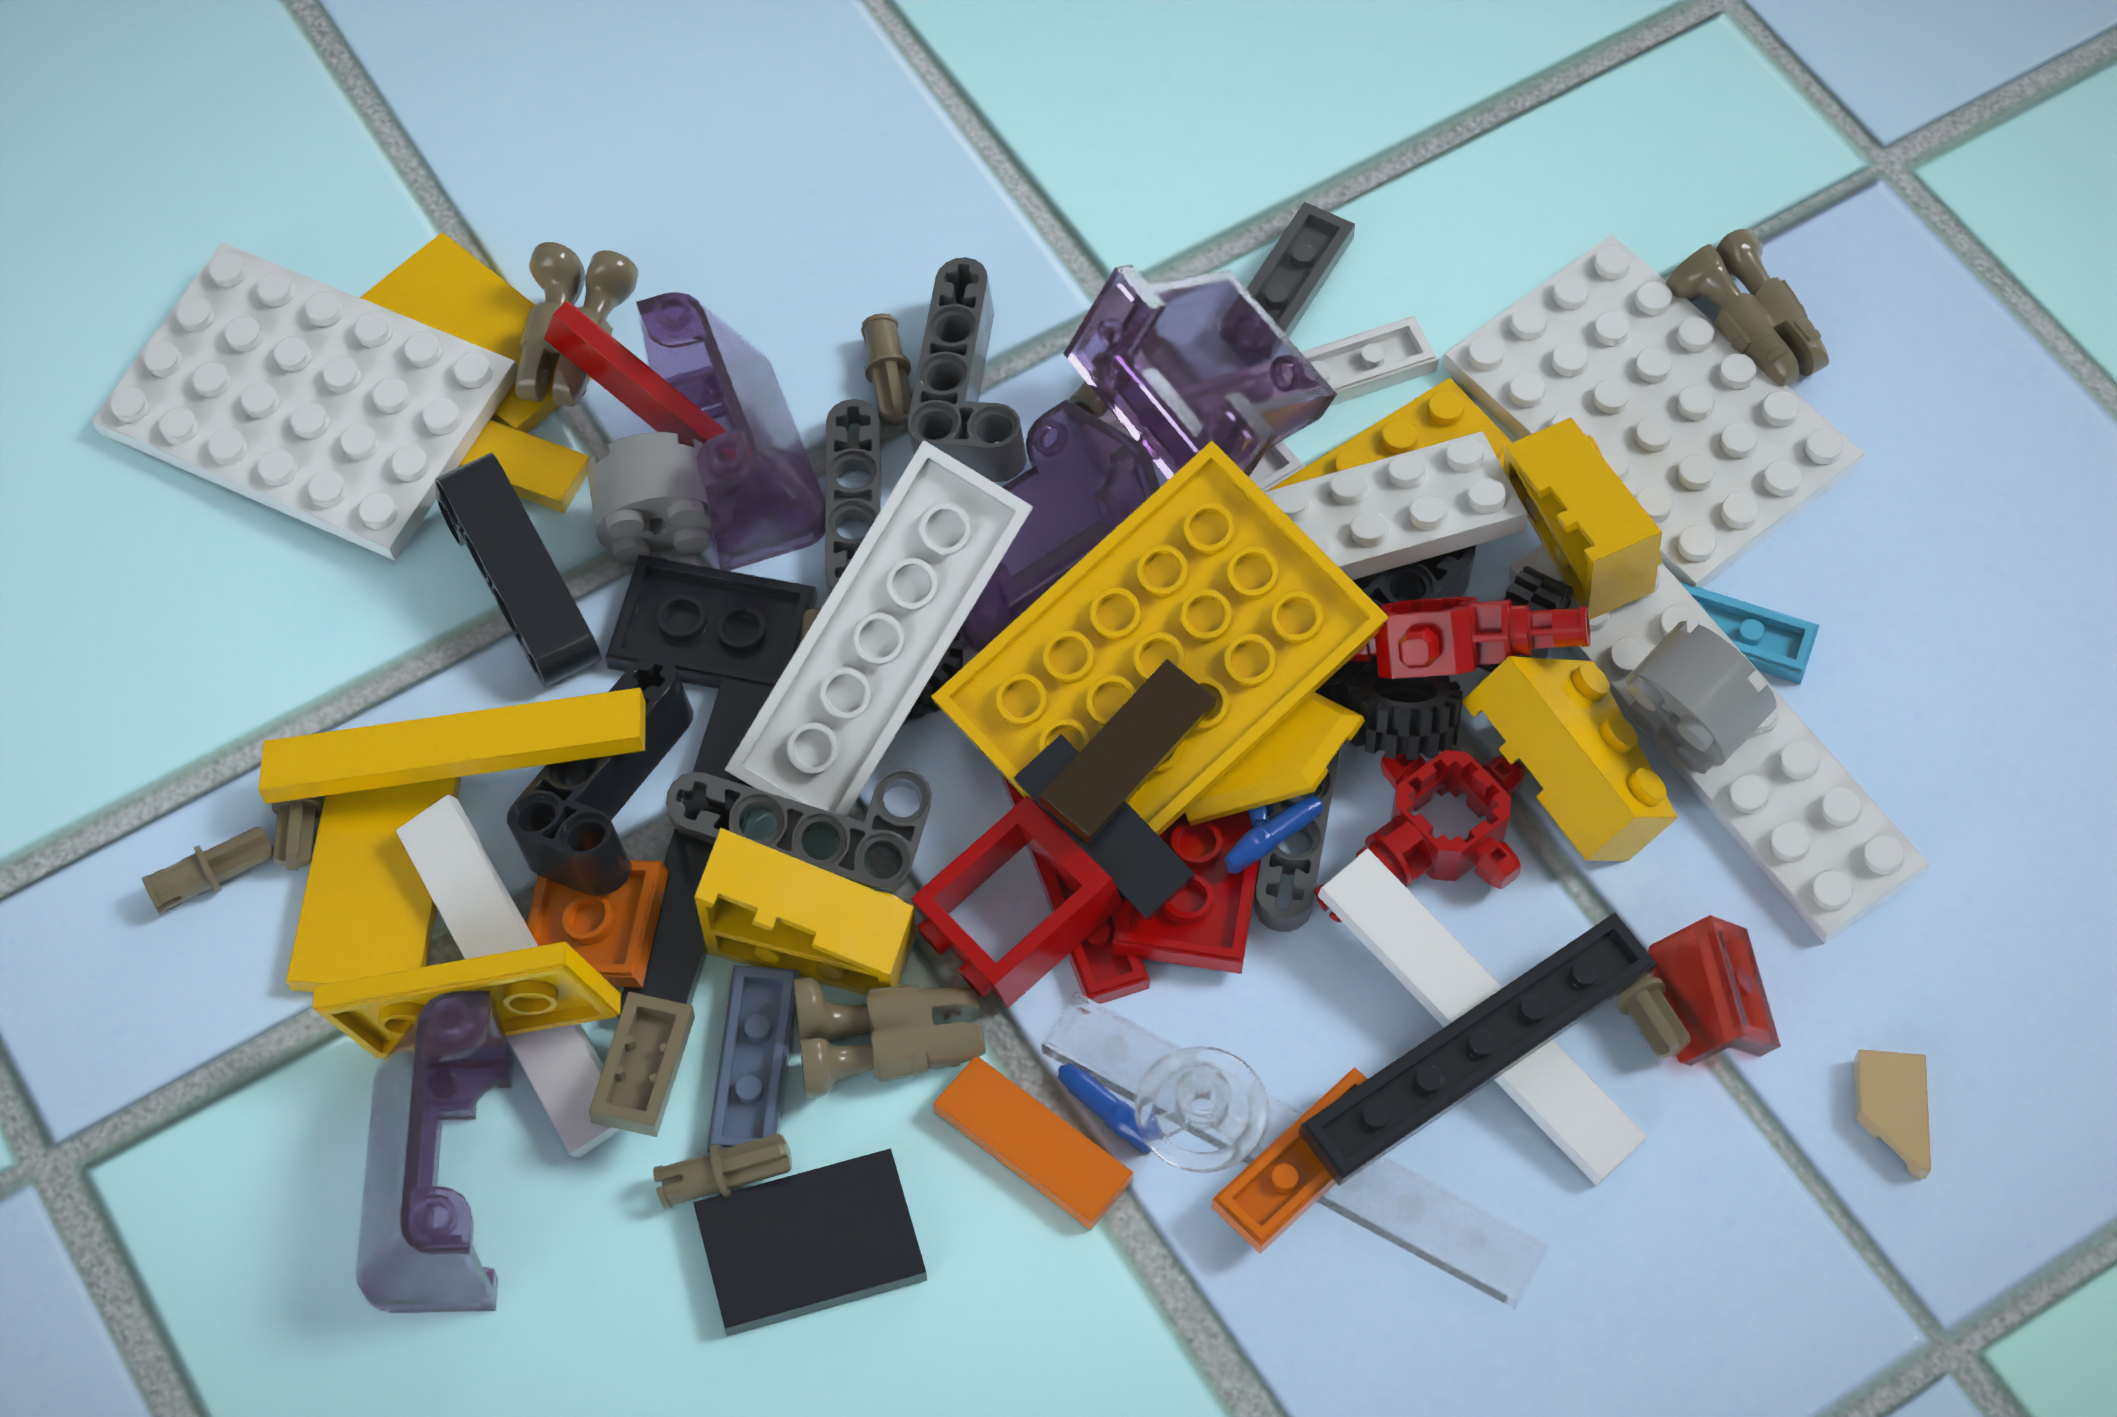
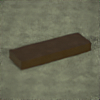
[1039,659,1217,844]

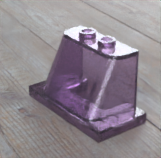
[1063,264,1337,480]

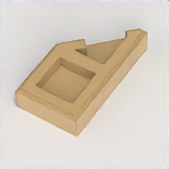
[1854,1049,1931,1179]

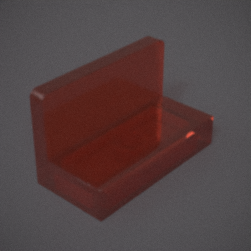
[1648,915,1781,1066]

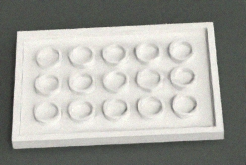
[1442,234,1865,588]
[91,242,518,561]

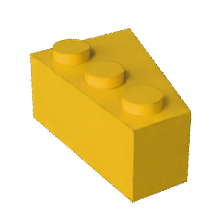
[1504,417,1662,620]

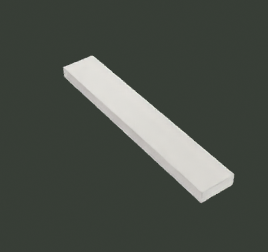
[1089,315,1439,478]
[396,794,621,1158]
[1318,848,1648,1186]

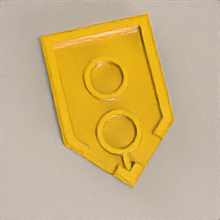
[1185,692,1365,826]

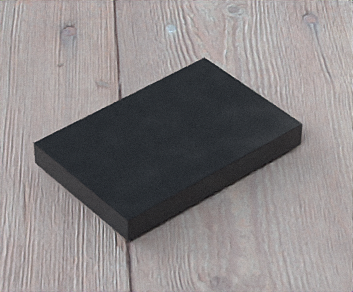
[605,555,817,689]
[693,1148,927,1336]

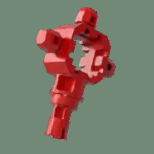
[1349,596,1591,679]
[1315,750,1526,923]

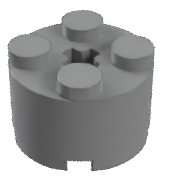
[587,432,719,564]
[1626,621,1777,774]

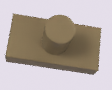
[589,992,695,1137]

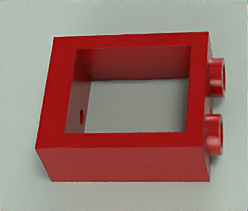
[911,795,1123,1008]

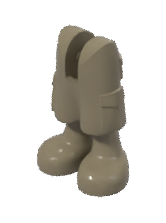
[1665,228,1829,387]
[515,242,639,407]
[793,977,986,1098]

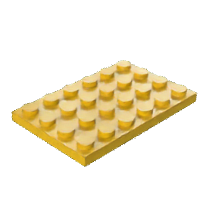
[931,441,1389,836]

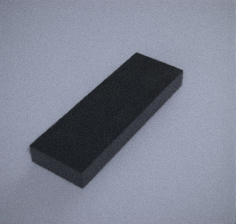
[1014,734,1196,922]

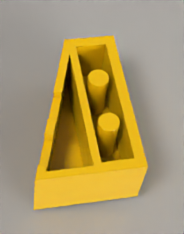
[1461,656,1678,861]
[694,828,916,995]

